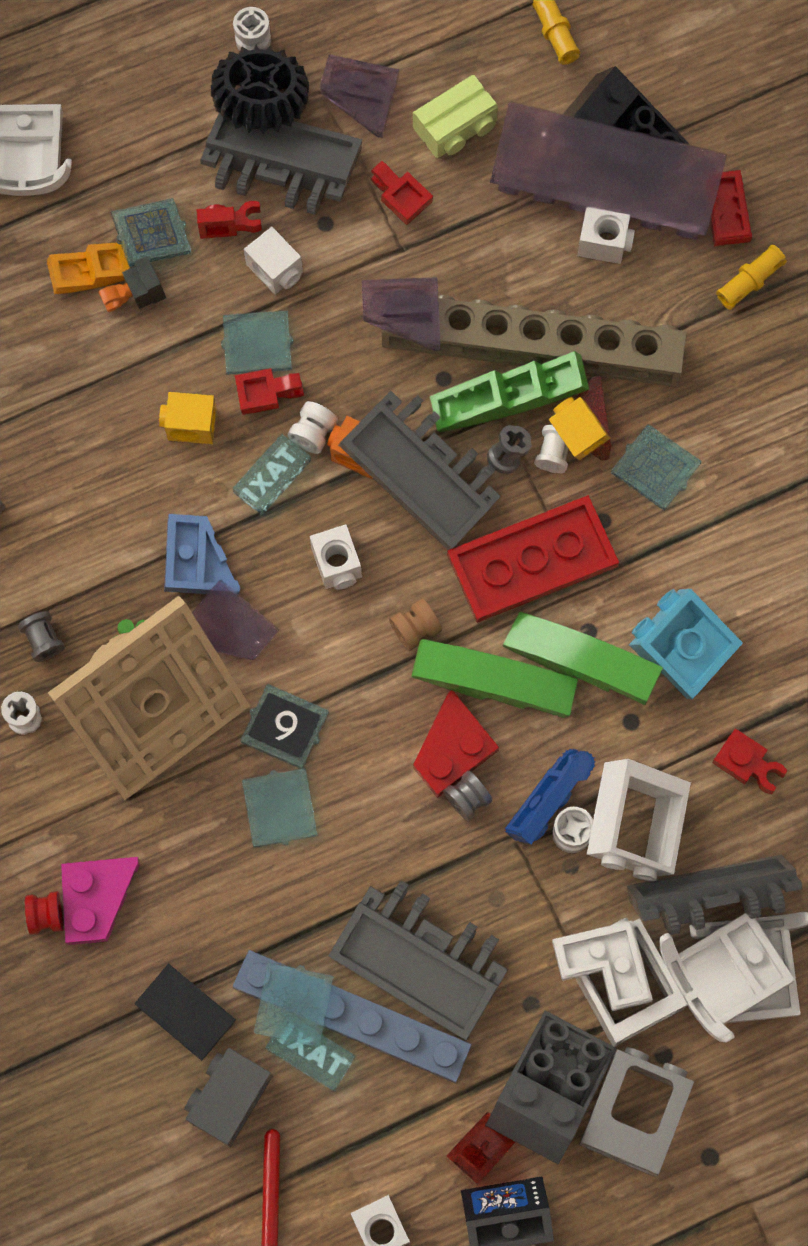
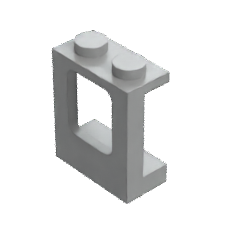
[579,1047,694,1177]

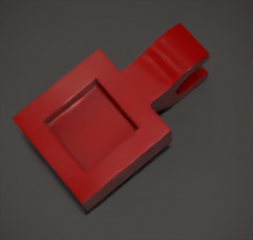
[371,161,433,225]
[196,201,262,239]
[235,368,304,415]

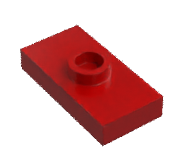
[703,170,752,246]

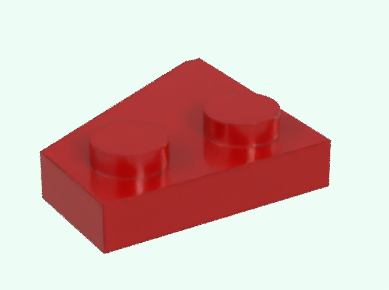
[413,690,499,798]

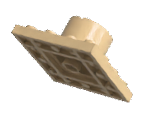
[48,596,250,800]

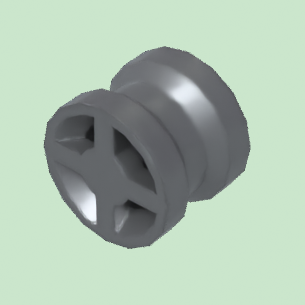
[443,771,493,821]

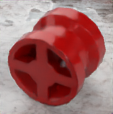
[25,891,63,935]

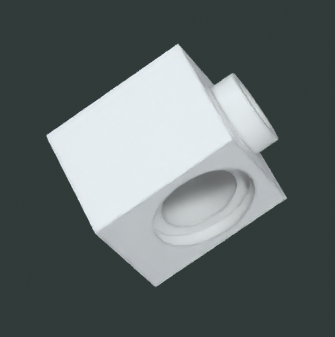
[578,207,635,264]
[244,227,303,295]
[310,524,362,590]
[351,1195,410,1246]

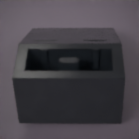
[553,66,689,197]

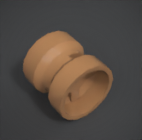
[389,598,442,651]

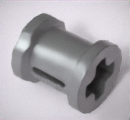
[487,425,532,474]
[18,611,65,662]

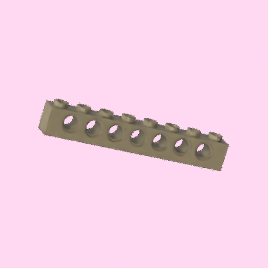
[381,290,687,387]

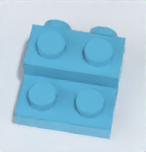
[629,589,743,699]

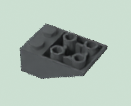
[485,1010,617,1165]

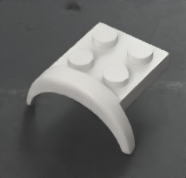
[0,104,72,196]
[689,912,808,1023]
[659,913,795,1043]

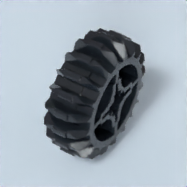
[211,44,309,134]

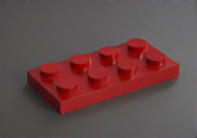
[447,495,619,623]

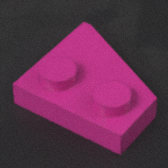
[61,857,140,945]

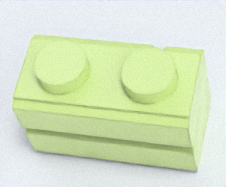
[413,75,498,158]

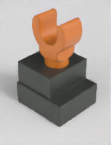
[98,256,166,312]

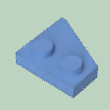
[164,514,240,596]

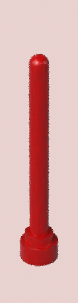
[261,1129,280,1246]

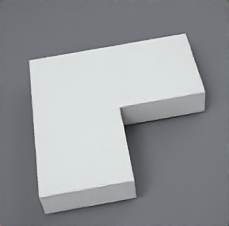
[552,921,653,1011]

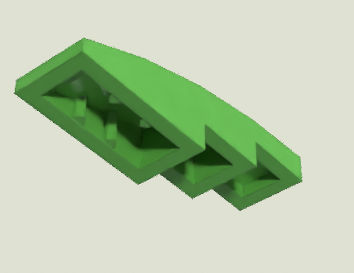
[430,351,589,432]
[503,612,663,705]
[411,639,578,718]

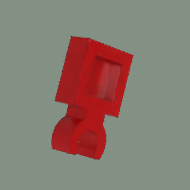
[712,728,787,794]

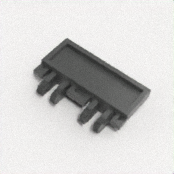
[200,113,362,215]
[339,391,501,550]
[627,854,803,935]
[329,880,508,1040]

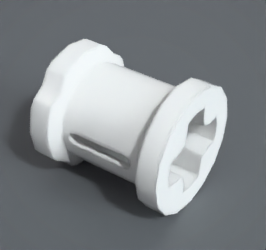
[534,425,569,473]
[1,691,42,735]

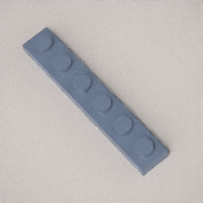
[233,950,472,1084]

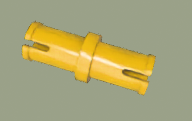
[532,0,581,65]
[716,245,787,310]

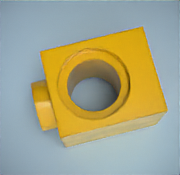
[159,392,217,444]
[549,397,611,460]

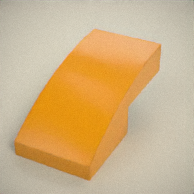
[47,242,130,295]

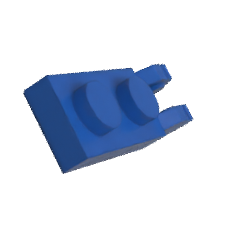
[505,749,596,845]

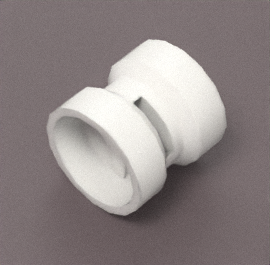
[233,7,271,51]
[287,401,338,454]
[552,807,593,853]

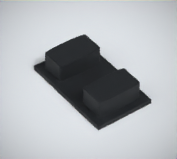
[134,963,236,1061]

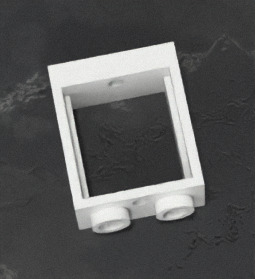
[587,759,691,881]
[575,918,688,1047]

